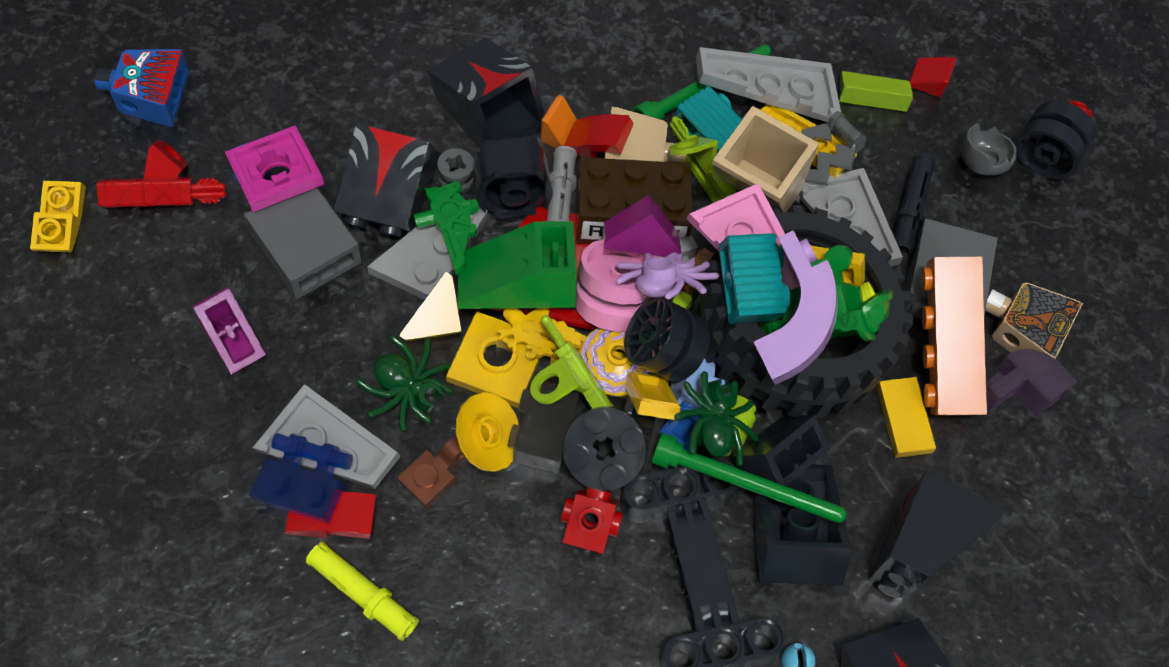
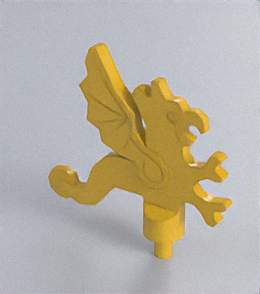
[497,308,581,360]

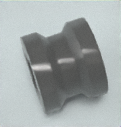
[437,148,475,194]

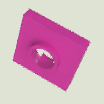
[225,125,324,212]

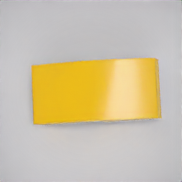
[30,181,86,252]

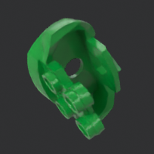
[757,245,893,341]

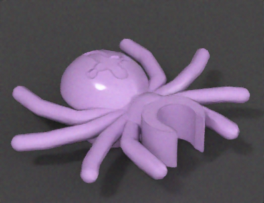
[616,252,719,300]

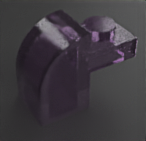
[986,349,1077,417]

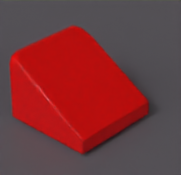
[910,57,956,98]

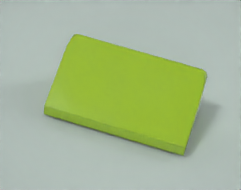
[839,71,913,112]

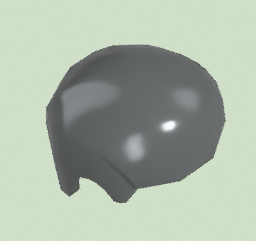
[961,123,1016,175]

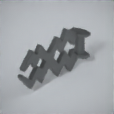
[794,111,867,204]

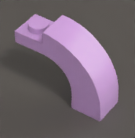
[754,230,838,385]

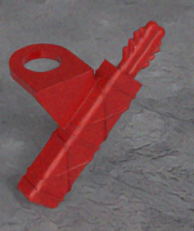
[96,140,226,208]

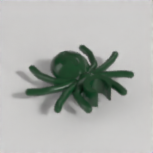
[356,335,453,431]
[674,371,759,467]

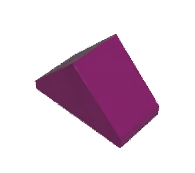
[603,195,682,257]
[192,287,266,375]

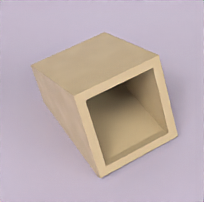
[712,106,819,213]

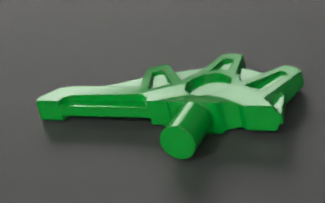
[413,181,479,275]

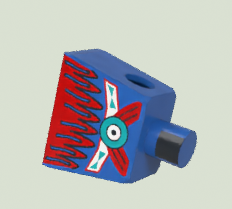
[95,49,189,127]

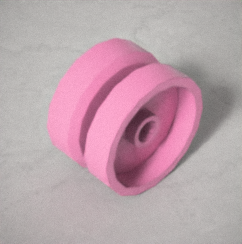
[575,239,661,332]

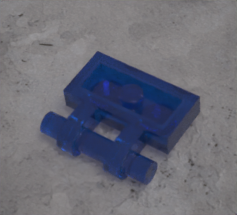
[249,433,353,524]

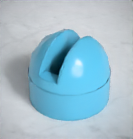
[779,643,816,667]

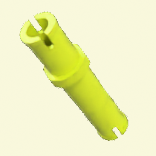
[306,542,419,641]

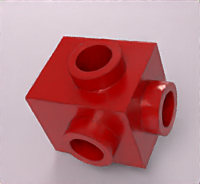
[561,487,623,554]

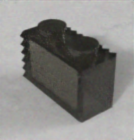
[507,381,580,474]

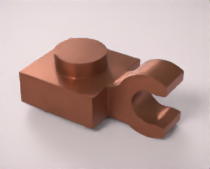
[397,436,466,510]

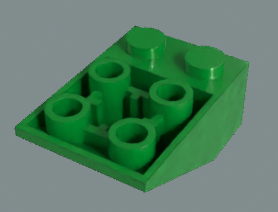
[457,221,577,309]

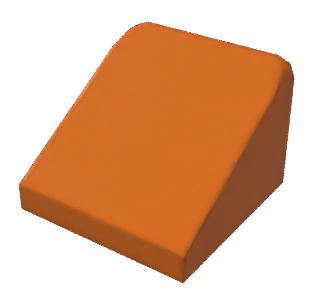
[541,95,577,148]

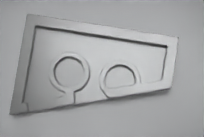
[800,168,903,267]
[367,207,488,300]
[253,384,401,489]

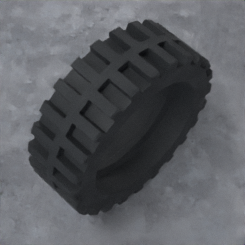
[692,205,913,418]

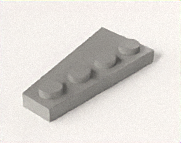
[696,47,841,122]

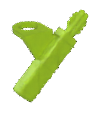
[669,116,736,203]
[530,315,614,409]

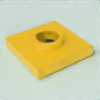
[446,311,548,408]

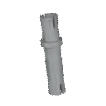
[547,146,577,221]

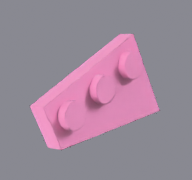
[686,183,800,291]

